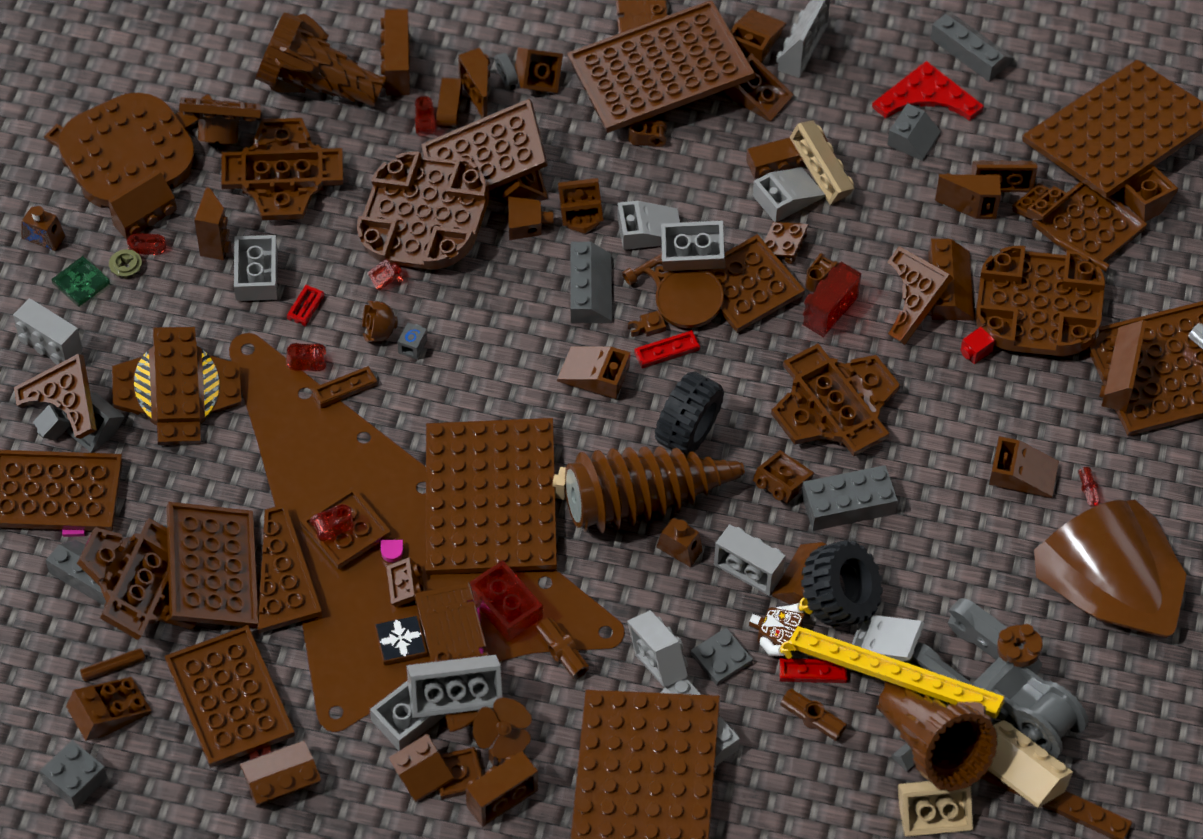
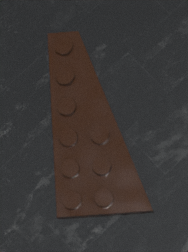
[258,504,322,634]

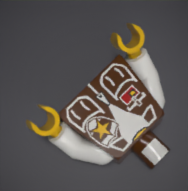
[749,598,813,659]

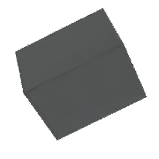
[891,743,916,772]

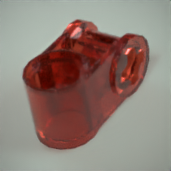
[415,96,436,134]
[286,343,326,371]
[310,504,354,541]

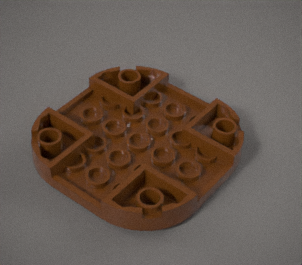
[58,93,195,207]
[357,151,489,269]
[976,246,1105,356]

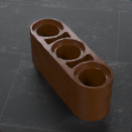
[436,77,462,127]

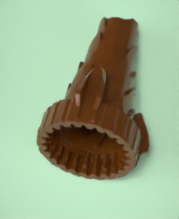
[255,12,385,107]
[876,682,998,792]

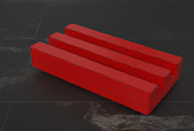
[287,285,324,326]

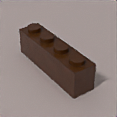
[746,130,828,179]

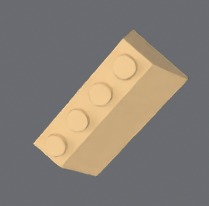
[790,120,854,205]
[988,720,1073,808]

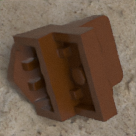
[558,178,603,234]

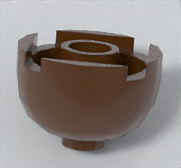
[362,300,398,342]

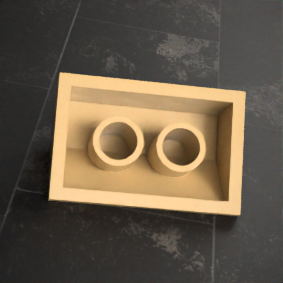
[898,781,973,836]

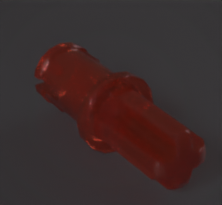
[1078,467,1101,507]

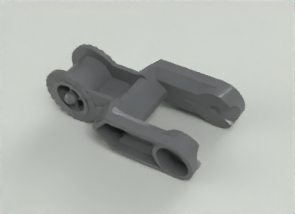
[903,598,1089,758]

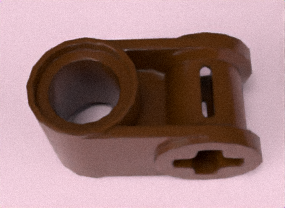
[628,120,667,147]
[805,253,839,292]

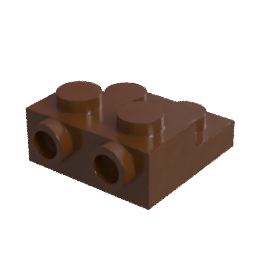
[753,450,814,503]

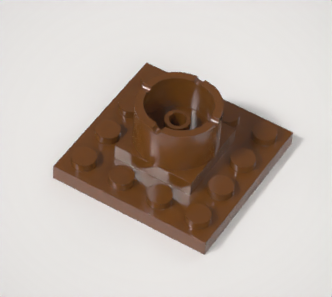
[179,97,261,144]

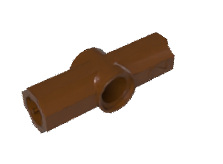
[536,617,589,679]
[780,688,847,741]

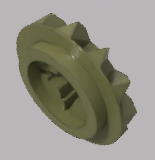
[109,249,142,278]

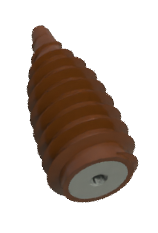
[565,446,745,534]

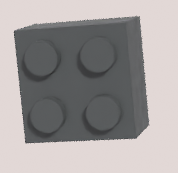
[40,740,108,809]

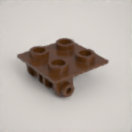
[764,222,809,264]

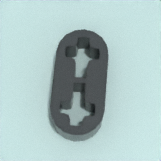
[494,53,518,86]

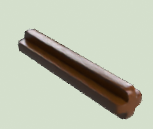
[80,648,145,681]

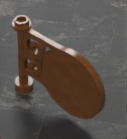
[622,253,724,328]

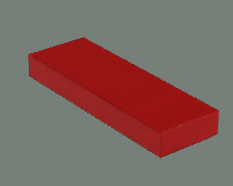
[634,330,700,369]
[779,658,847,683]

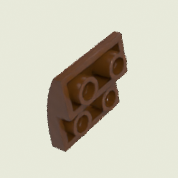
[1012,183,1070,220]

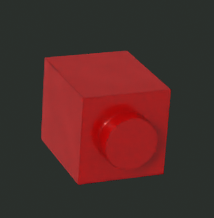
[960,327,995,364]

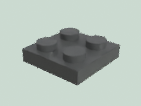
[691,628,753,686]

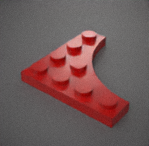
[872,61,984,121]

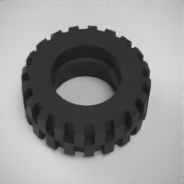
[655,372,724,456]
[801,540,883,628]

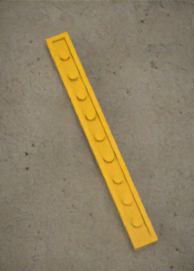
[789,626,1005,719]

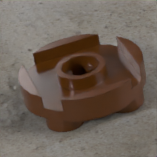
[997,624,1043,667]

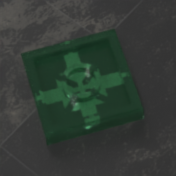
[51,256,110,307]

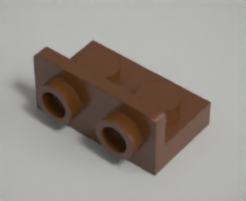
[387,558,425,607]

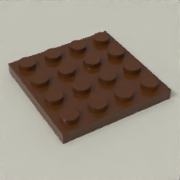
[1032,182,1147,262]
[708,234,805,333]

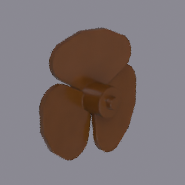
[473,697,532,759]

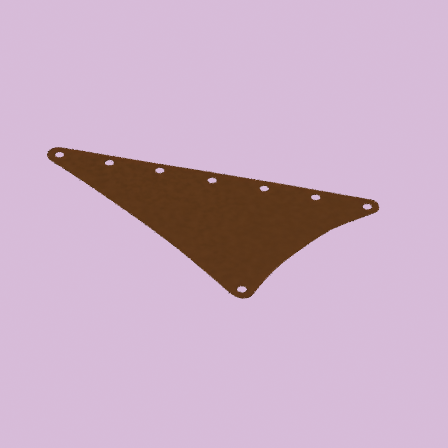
[229,333,624,732]

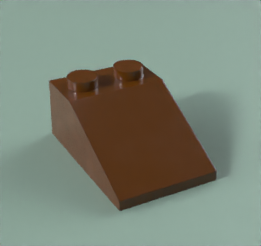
[458,47,490,118]
[723,54,794,122]

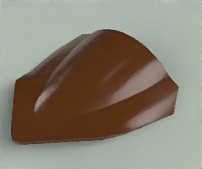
[1034,499,1187,638]

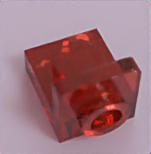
[367,258,404,291]

